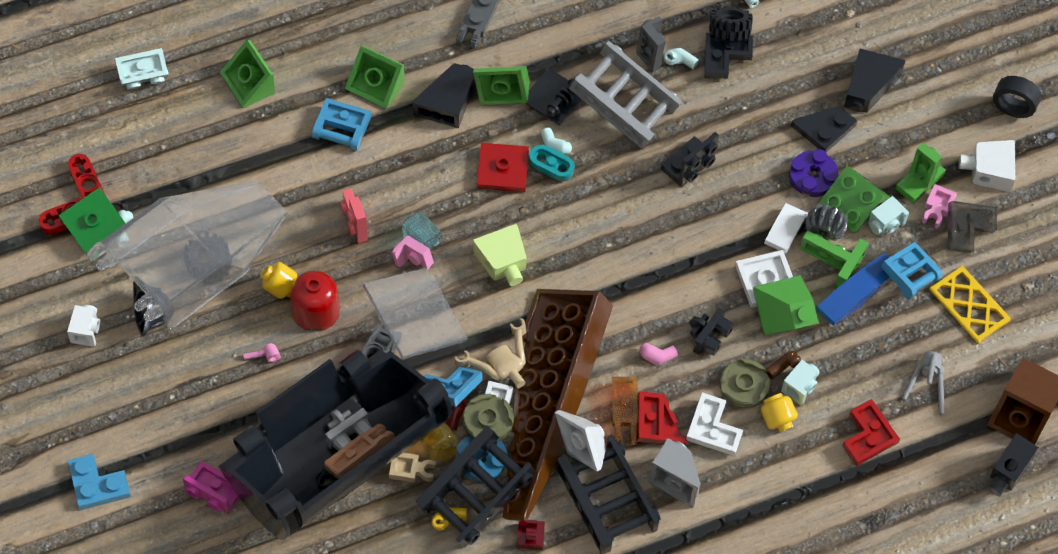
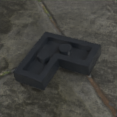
[704,33,753,79]

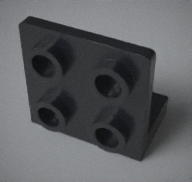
[661,132,719,188]

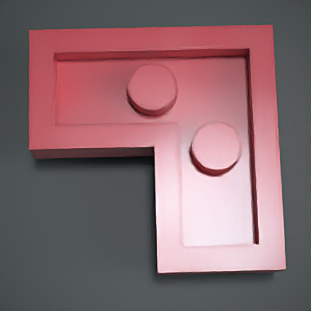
[339,188,367,243]

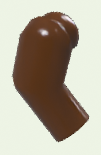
[766,351,802,379]

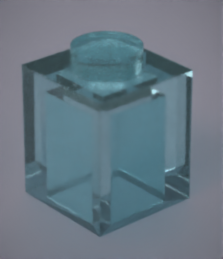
[402,211,440,250]

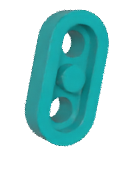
[529,145,575,181]

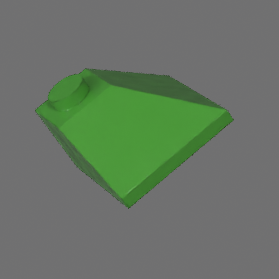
[473,66,530,105]
[752,275,819,335]

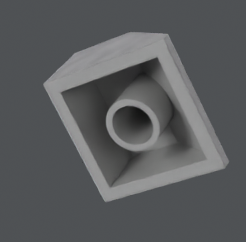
[649,438,701,508]

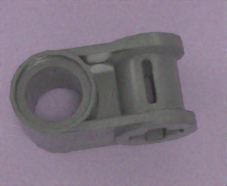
[362,324,401,359]

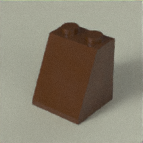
[987,358,1058,445]

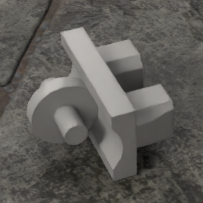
[325,408,372,451]

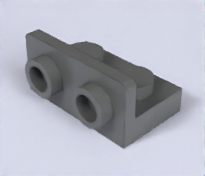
[636,16,666,73]

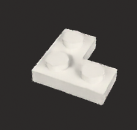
[686,393,743,456]

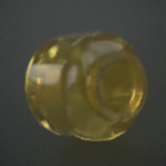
[420,423,458,461]

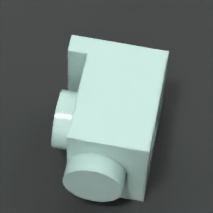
[868,196,909,237]
[781,360,820,406]

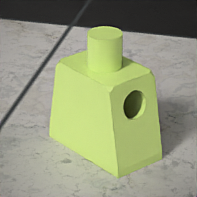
[473,224,527,286]

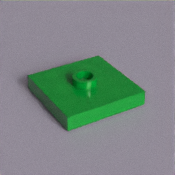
[59,187,129,256]

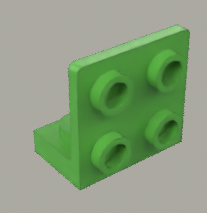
[818,166,890,233]

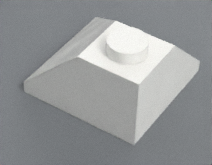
[555,410,606,471]

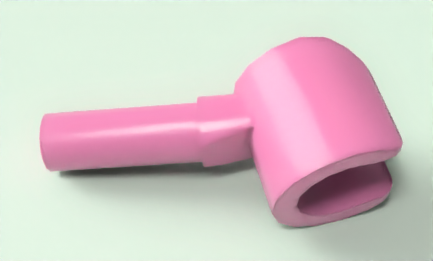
[243,343,281,362]

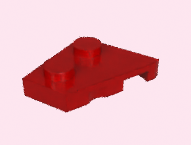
[637,391,687,445]

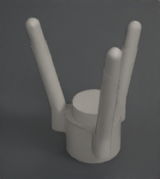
[902,351,944,415]

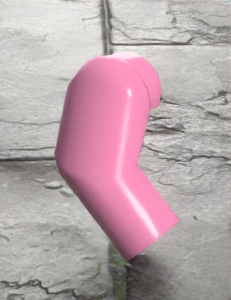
[639,343,678,365]

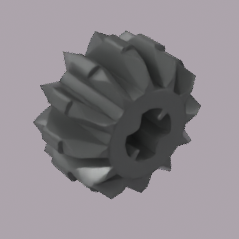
[806,204,848,241]

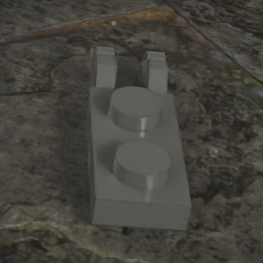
[456,0,500,48]

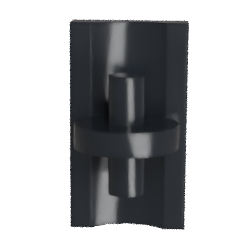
[689,307,734,356]

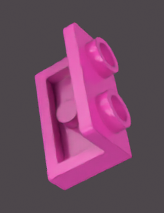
[183,460,239,514]

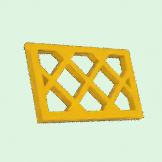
[929,266,1011,344]

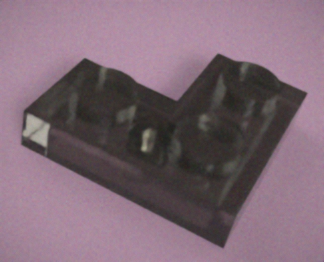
[948,201,997,253]

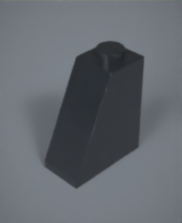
[844,49,906,113]
[413,63,476,128]

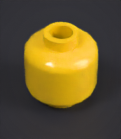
[260,262,298,299]
[761,393,798,433]

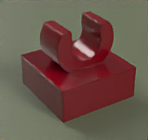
[517,520,545,550]

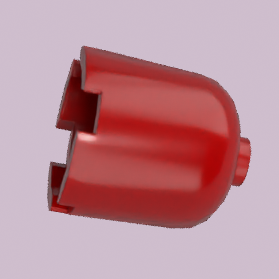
[290,270,341,331]

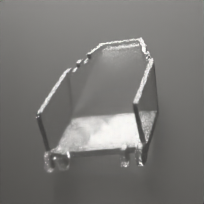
[86,180,288,330]

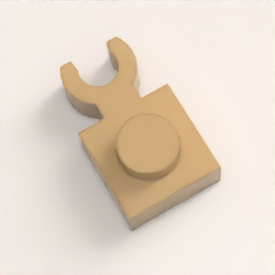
[389,453,436,483]

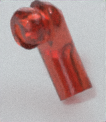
[444,399,469,431]

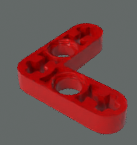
[39,154,105,235]

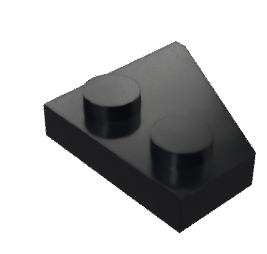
[791,106,857,153]

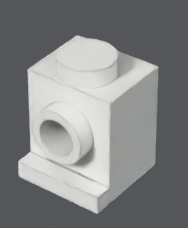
[67,305,100,347]

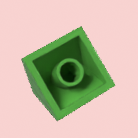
[220,40,275,107]
[345,45,404,109]

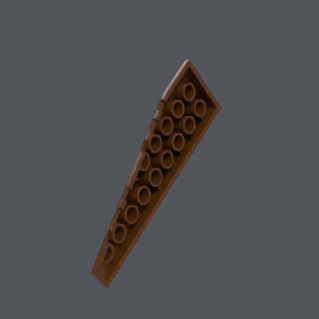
[502,289,613,522]

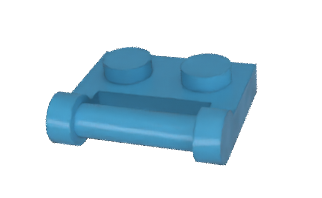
[311,98,371,151]
[880,242,943,299]

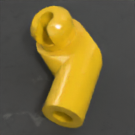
[431,507,468,531]

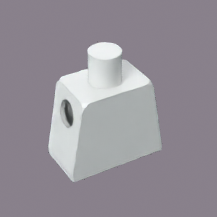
[958,140,1015,192]

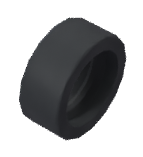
[993,76,1041,118]

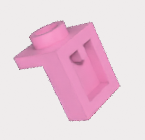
[392,235,434,269]

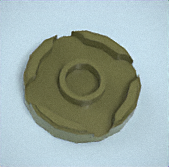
[719,359,771,408]
[463,394,514,442]

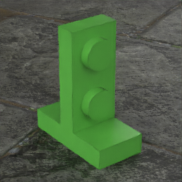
[895,142,946,204]
[800,230,869,288]

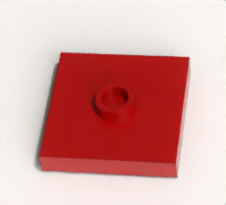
[477,143,529,192]

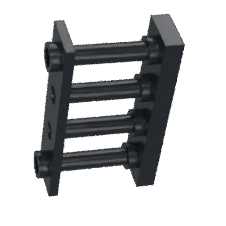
[416,425,536,547]
[556,434,661,554]

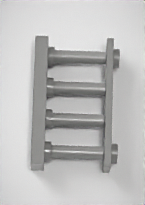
[569,41,682,150]

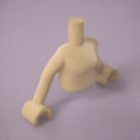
[455,318,526,388]

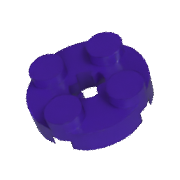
[789,149,838,197]

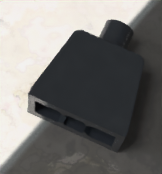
[987,433,1039,497]

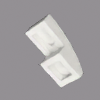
[764,203,808,254]

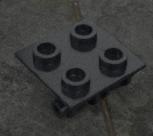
[525,68,582,125]

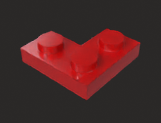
[842,399,900,466]

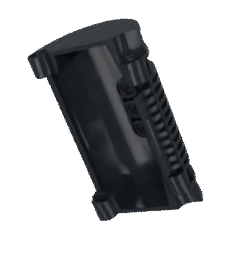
[218,349,452,540]

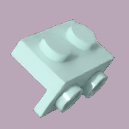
[115,48,169,90]

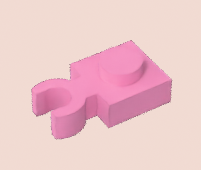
[922,184,957,229]

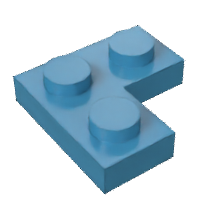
[424,366,483,407]
[68,454,131,510]

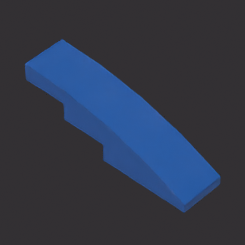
[815,253,892,326]

